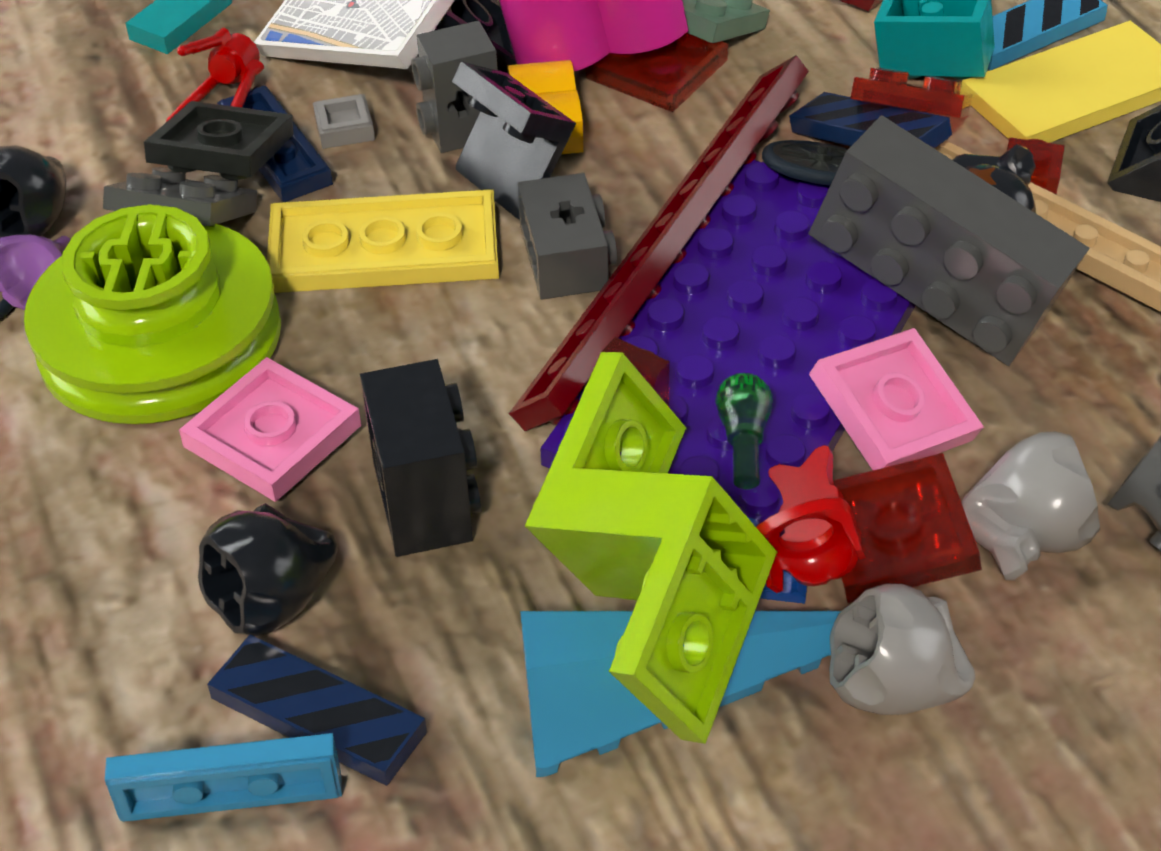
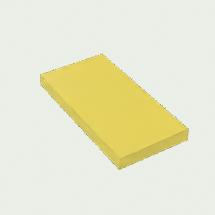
[960,20,1161,150]
[267,190,499,293]

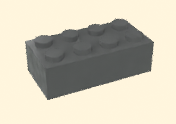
[808,115,1090,366]

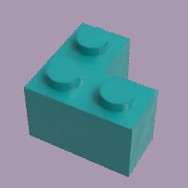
[874,0,995,80]

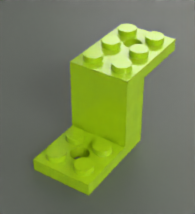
[525,352,777,744]

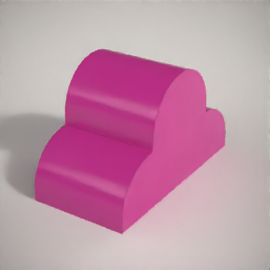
[499,0,689,72]

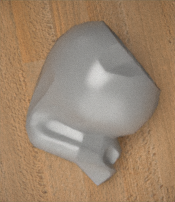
[956,431,1100,581]
[829,584,975,715]

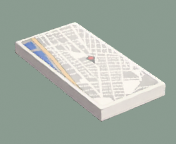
[254,0,455,69]

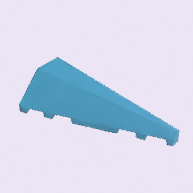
[520,611,841,777]

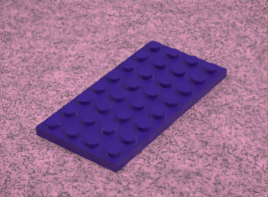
[540,160,916,537]

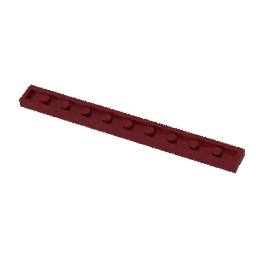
[509,55,809,431]

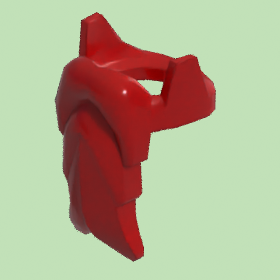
[756,445,866,593]

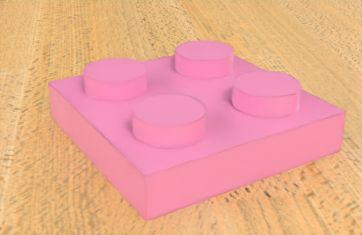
[809,328,984,477]
[179,357,361,502]

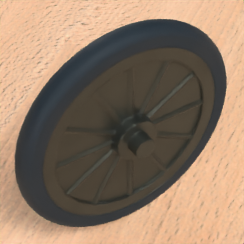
[762,140,848,186]

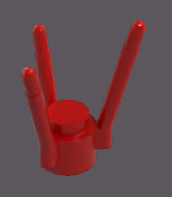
[166,28,264,122]

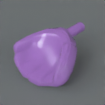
[0,234,70,310]

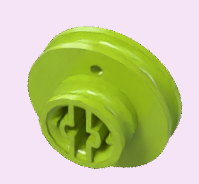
[24,204,281,424]

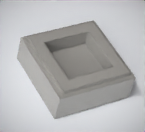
[313,94,375,149]

